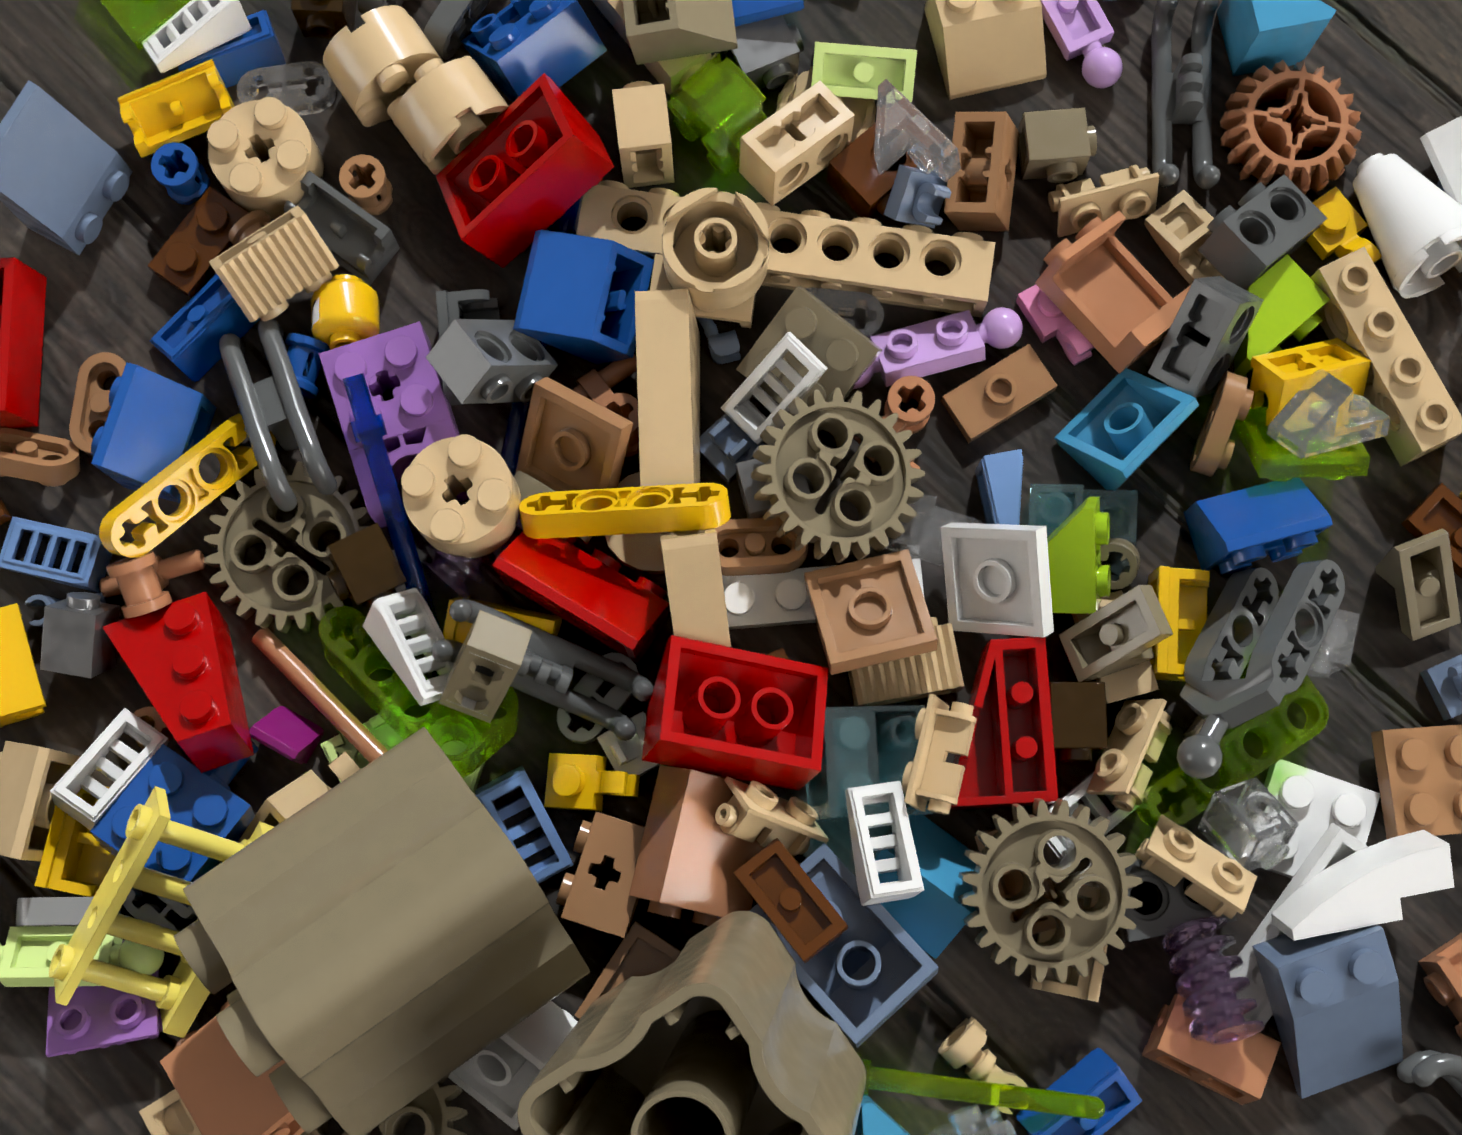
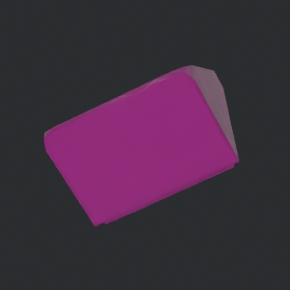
[249,706,324,764]

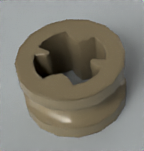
[1101,537,1141,590]

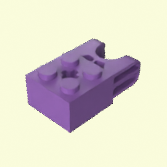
[319,321,469,528]

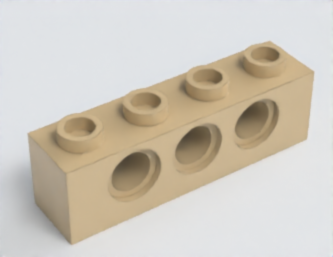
[1311,247,1462,466]

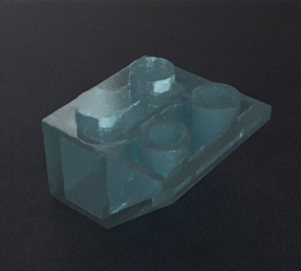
[806,705,933,822]

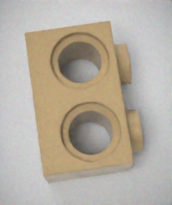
[612,81,675,188]
[739,81,855,206]

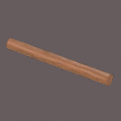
[252,627,388,763]

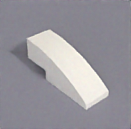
[1271,830,1454,941]

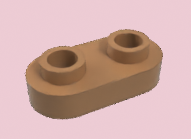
[69,352,126,457]
[1190,371,1254,477]
[0,428,81,487]
[715,517,808,576]

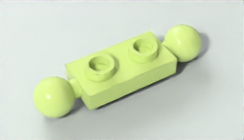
[0,926,164,987]

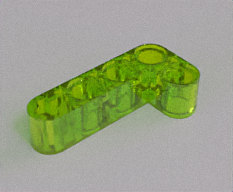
[318,606,519,778]
[1136,653,1329,828]

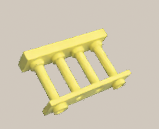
[49,786,274,1038]

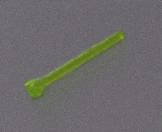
[857,1053,1105,1119]

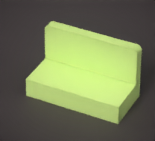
[811,42,917,102]

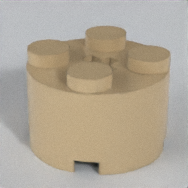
[323,5,444,127]
[387,56,509,175]
[207,97,324,219]
[662,188,769,312]
[401,434,521,558]

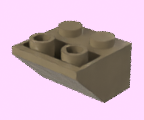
[622,0,738,65]

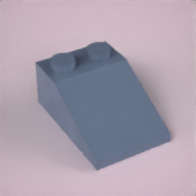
[0,80,133,255]
[750,843,939,1048]
[1252,925,1403,1099]

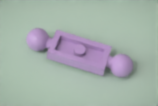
[1040,0,1123,88]
[853,307,1023,389]

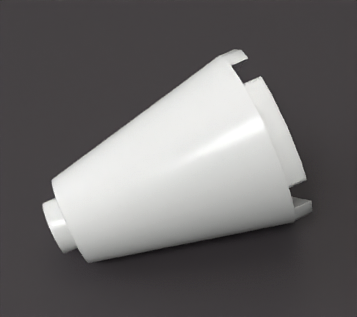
[1353,153,1462,299]

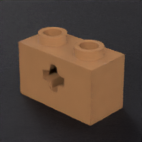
[944,111,1020,232]
[556,812,645,938]

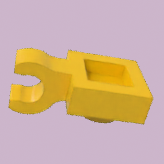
[1307,187,1382,263]
[544,753,640,811]

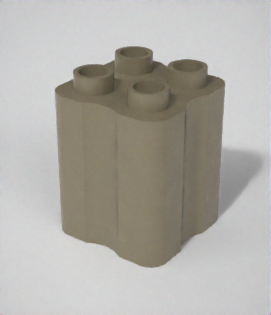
[174,727,590,1135]
[517,911,866,1135]

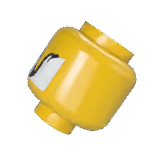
[311,274,380,350]

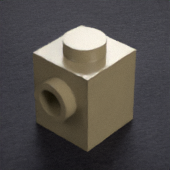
[1018,107,1097,183]

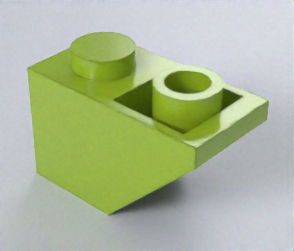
[1234,254,1330,376]
[1047,497,1111,614]

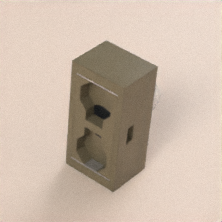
[439,610,532,723]

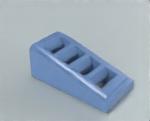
[975,449,1023,525]
[0,516,112,593]
[475,766,574,884]

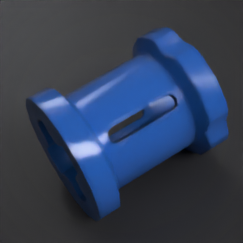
[151,142,210,205]
[285,333,330,399]

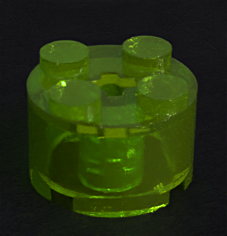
[667,53,775,178]

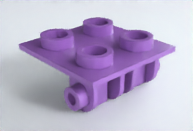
[46,940,163,1057]

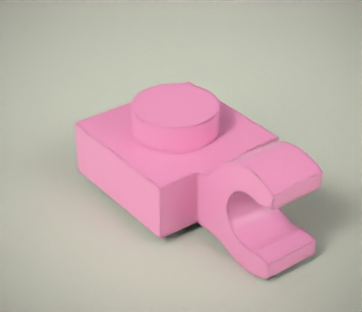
[1016,284,1095,366]

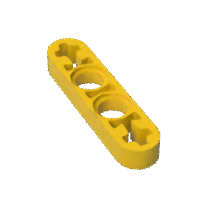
[99,414,276,558]
[519,483,731,539]

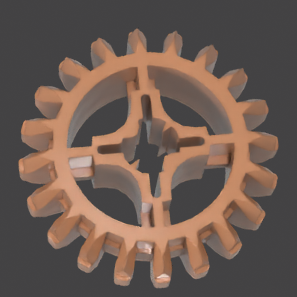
[1220,60,1362,195]

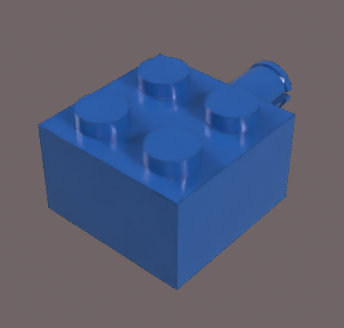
[90,741,259,908]

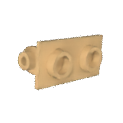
[1048,165,1159,237]
[902,694,977,815]
[1086,699,1172,812]
[715,776,829,857]
[1135,814,1257,919]

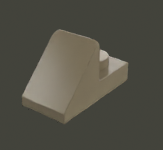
[1375,528,1461,641]
[1058,585,1173,682]

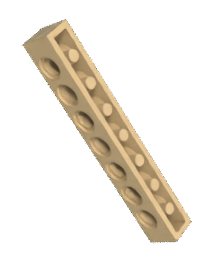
[576,180,996,317]

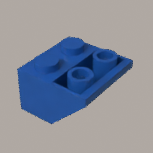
[461,0,607,102]
[513,229,654,365]
[91,362,216,503]
[1183,475,1333,575]

